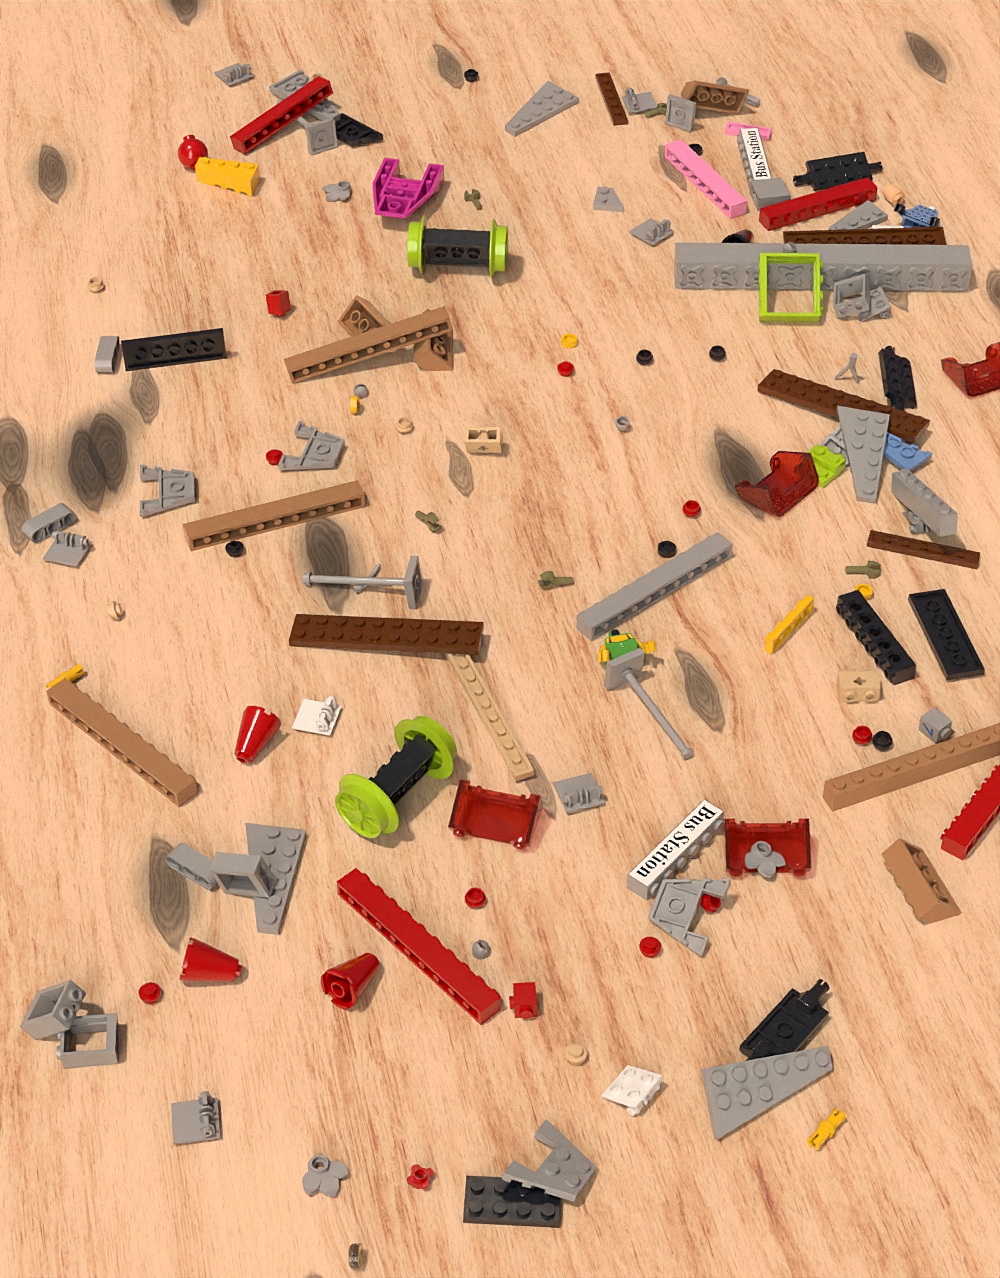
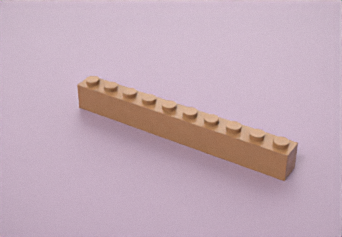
[284,306,453,384]
[183,480,365,551]
[46,678,198,807]
[823,723,1000,812]

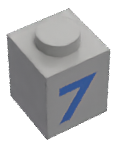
[918,708,952,744]

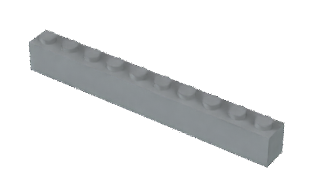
[576,532,733,641]

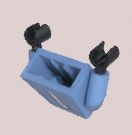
[894,203,941,228]

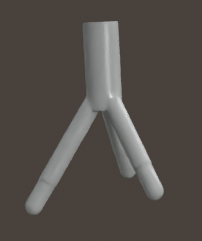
[835,353,859,383]
[352,564,392,594]

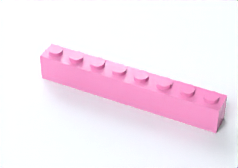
[665,139,748,219]

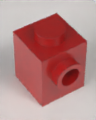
[266,290,291,316]
[509,982,537,1019]

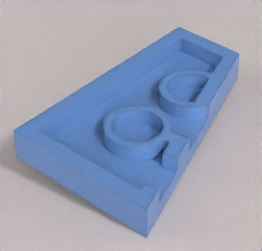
[883,432,933,472]

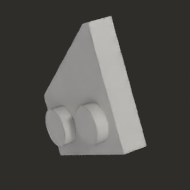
[593,187,623,212]

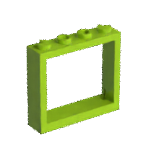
[758,253,823,322]

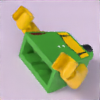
[597,629,657,667]

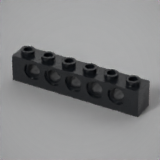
[836,590,917,685]

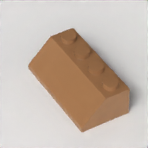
[681,80,749,114]
[337,295,391,336]
[414,309,453,371]
[881,838,962,923]

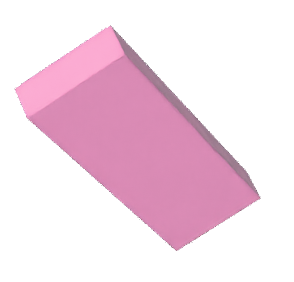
[725,122,772,141]

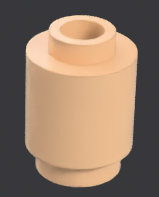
[883,184,905,206]

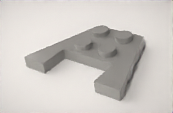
[278,421,345,470]
[140,465,195,517]
[648,878,731,958]
[502,1120,597,1202]

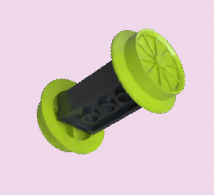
[407,215,508,278]
[335,716,457,838]

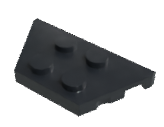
[335,113,383,147]

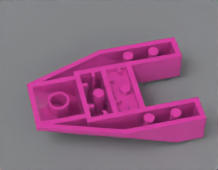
[372,158,444,219]

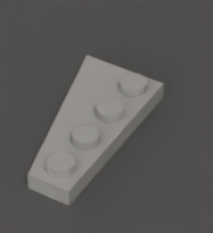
[829,200,888,230]

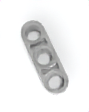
[95,336,120,372]
[22,503,76,543]
[165,843,217,890]

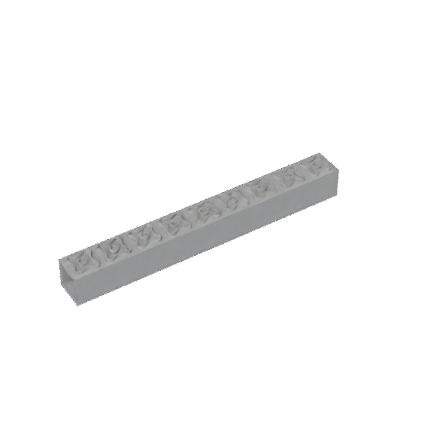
[674,243,973,291]

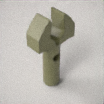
[645,103,667,118]
[464,189,482,210]
[415,511,441,532]
[845,561,881,579]
[538,571,573,590]

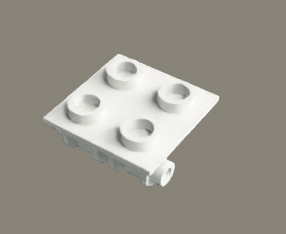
[292,696,342,736]
[601,1065,663,1116]

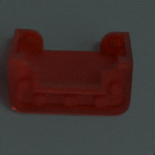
[941,342,1000,397]
[735,451,819,517]
[448,779,544,850]
[722,819,811,876]

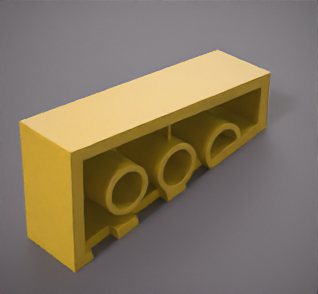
[195,157,260,197]

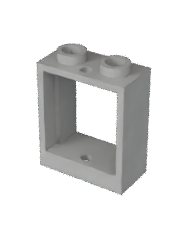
[833,274,871,319]
[209,852,277,898]
[20,980,87,1040]
[56,1013,119,1068]

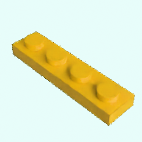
[764,595,814,654]

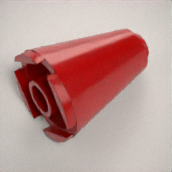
[234,706,281,764]
[179,937,242,981]
[321,953,380,1009]

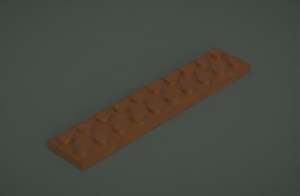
[783,227,946,245]
[757,369,930,443]
[288,614,484,655]

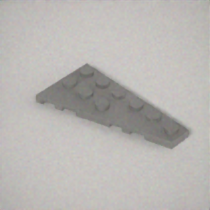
[269,69,340,122]
[505,81,579,137]
[836,406,890,504]
[245,823,307,935]
[701,1046,833,1139]

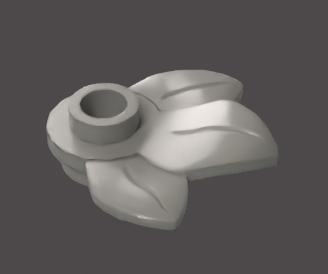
[322,181,351,201]
[745,841,785,878]
[302,1154,348,1197]

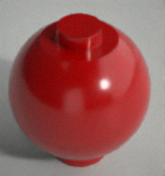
[178,135,208,170]

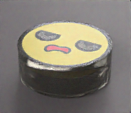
[349,1243,363,1269]

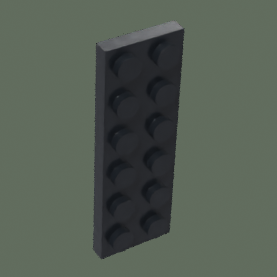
[121,328,227,371]
[908,589,985,680]

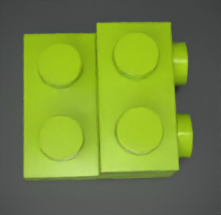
[795,444,846,488]

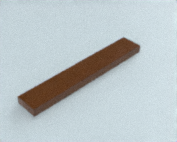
[595,72,628,126]
[866,530,980,569]

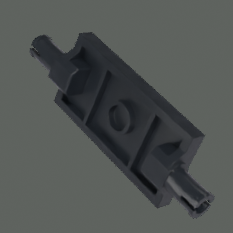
[793,152,883,191]
[878,346,917,411]
[739,979,830,1061]

